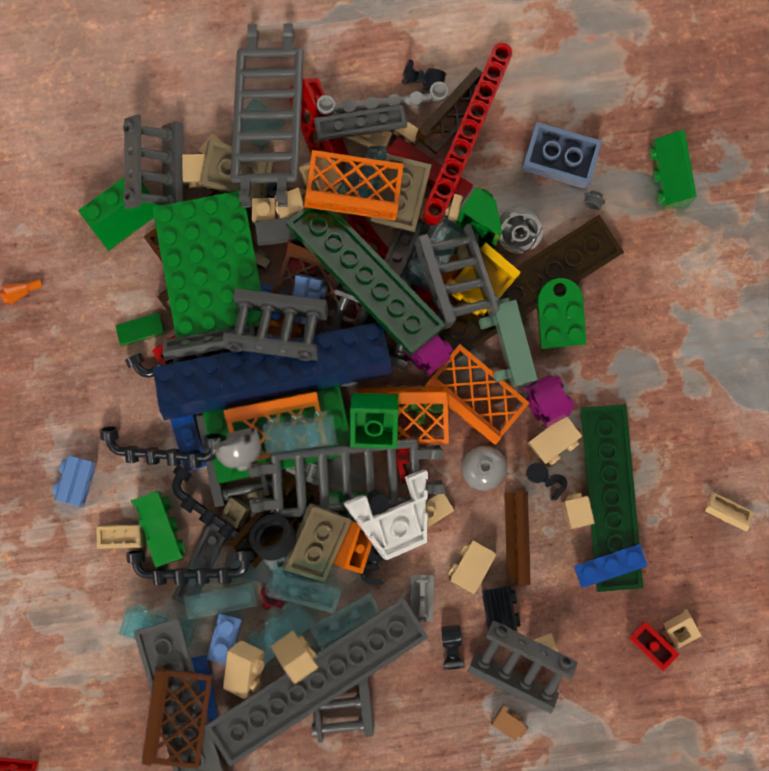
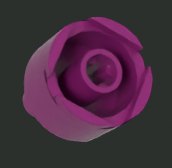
[404,335,453,376]
[524,375,575,428]

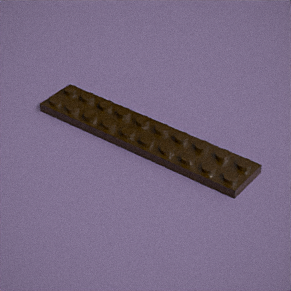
[432,215,624,375]

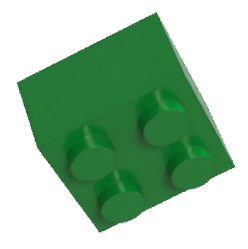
[350,393,399,449]

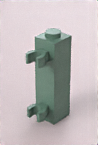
[479,298,538,388]

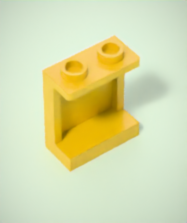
[449,243,521,317]

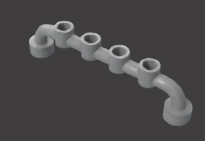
[317,82,448,115]

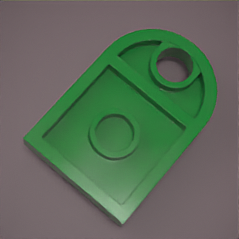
[536,278,586,349]

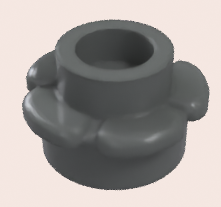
[583,190,605,210]

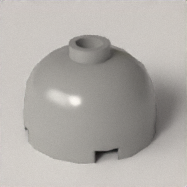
[499,206,543,254]
[213,428,261,471]
[461,445,507,491]

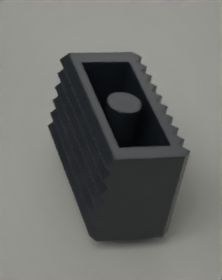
[481,586,521,632]

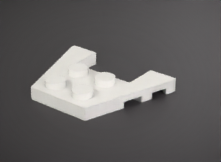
[344,469,428,560]

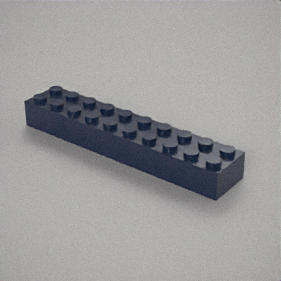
[153,322,393,420]

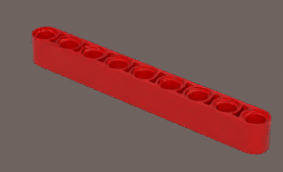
[423,42,513,226]

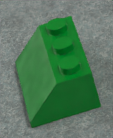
[648,130,697,210]
[78,177,159,251]
[455,187,502,249]

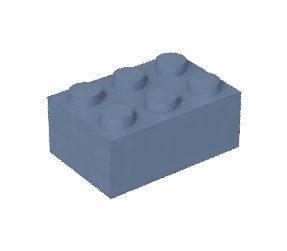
[522,122,602,190]

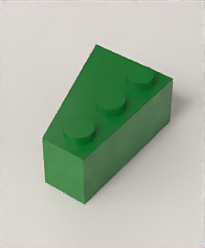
[131,491,186,567]

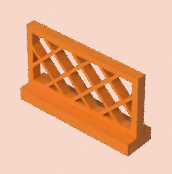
[304,150,404,221]
[424,344,530,445]
[354,386,449,444]
[224,390,328,461]

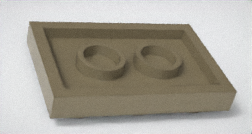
[199,140,273,199]
[370,154,432,232]
[282,504,352,583]

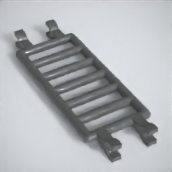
[230,23,304,208]
[247,438,445,518]

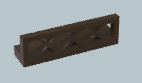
[415,67,489,155]
[229,475,315,568]

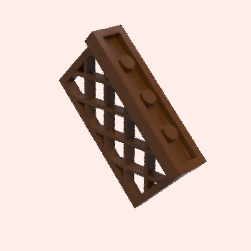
[272,241,362,324]
[504,491,531,586]
[142,666,212,769]

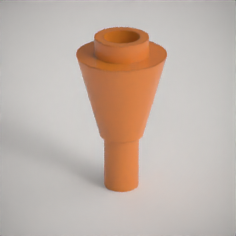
[0,279,43,306]

